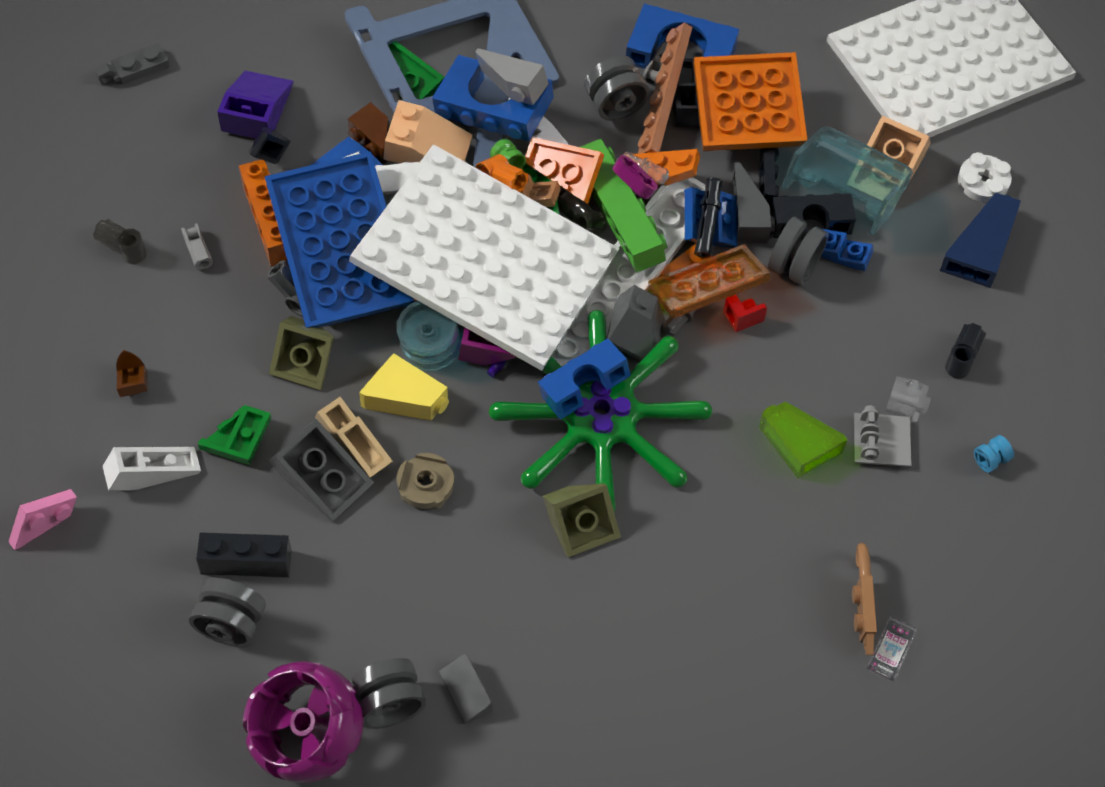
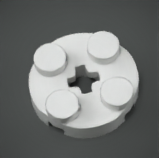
[958,152,1012,203]

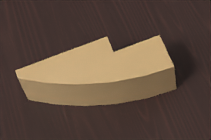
[315,397,393,478]

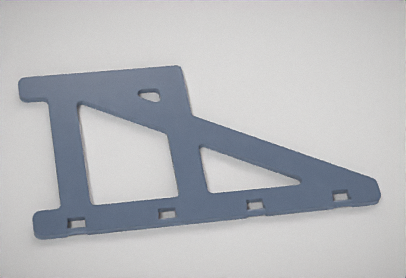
[345,0,559,167]

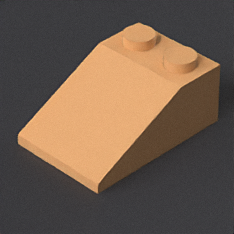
[384,100,473,164]
[847,115,930,207]

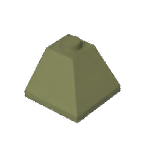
[269,316,334,390]
[543,483,621,557]

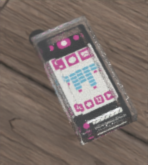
[866,616,918,682]

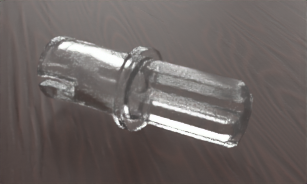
[624,152,669,184]

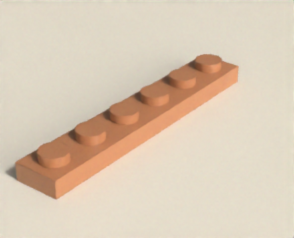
[638,22,692,154]

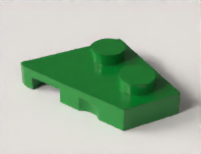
[198,405,272,465]

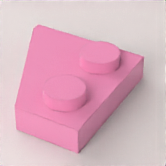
[9,489,77,550]

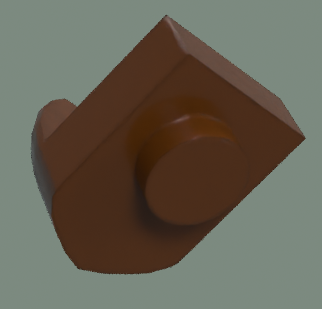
[116,350,147,397]

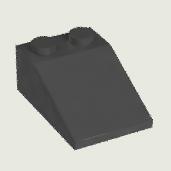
[269,419,374,522]

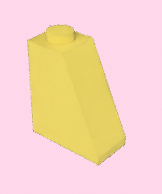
[359,353,449,421]

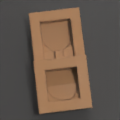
[520,175,561,207]

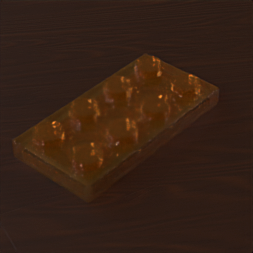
[648,244,770,318]

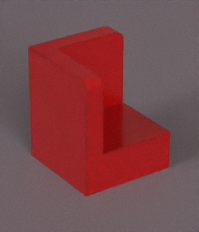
[723,293,767,332]

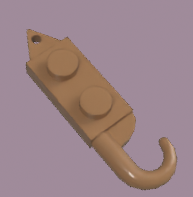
[852,542,877,655]

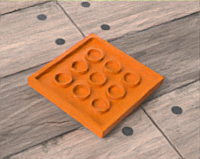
[694,52,808,151]

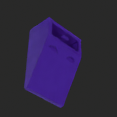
[217,70,294,139]

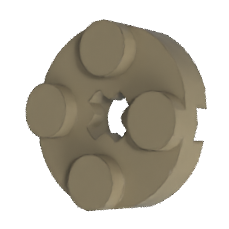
[397,453,454,509]

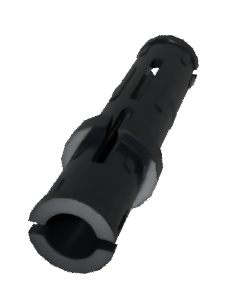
[694,177,723,258]

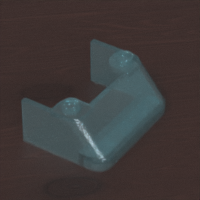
[781,127,913,235]

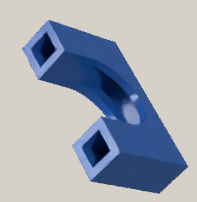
[626,4,739,69]
[432,55,554,142]

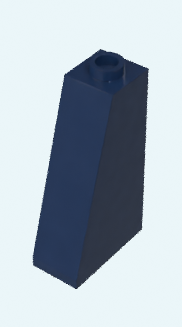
[940,192,1021,288]

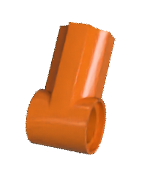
[475,154,528,192]

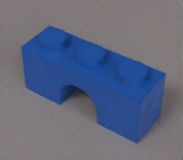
[538,338,631,420]

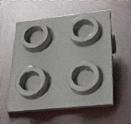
[854,405,911,467]

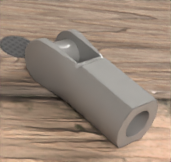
[643,42,667,84]
[181,223,213,271]

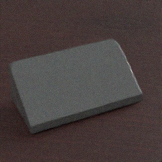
[439,653,492,724]

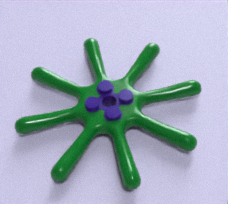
[489,310,713,512]

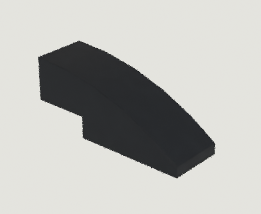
[673,59,700,126]
[249,127,291,165]

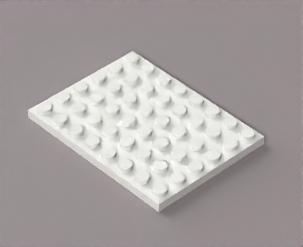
[827,0,1076,137]
[349,144,620,371]

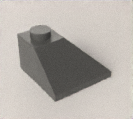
[606,285,665,361]

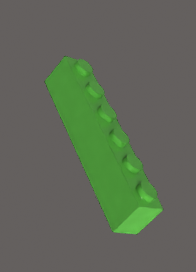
[581,139,668,273]

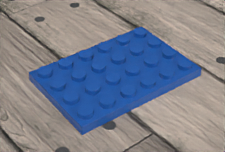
[265,151,414,328]

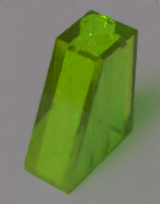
[759,401,848,478]

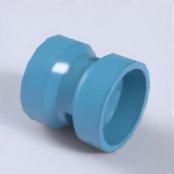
[973,435,1014,473]

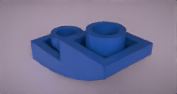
[822,229,874,271]

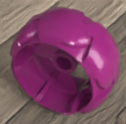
[243,661,364,784]

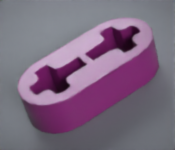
[612,155,658,199]

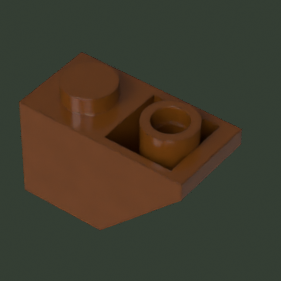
[347,102,389,165]

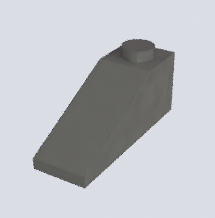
[732,163,775,242]

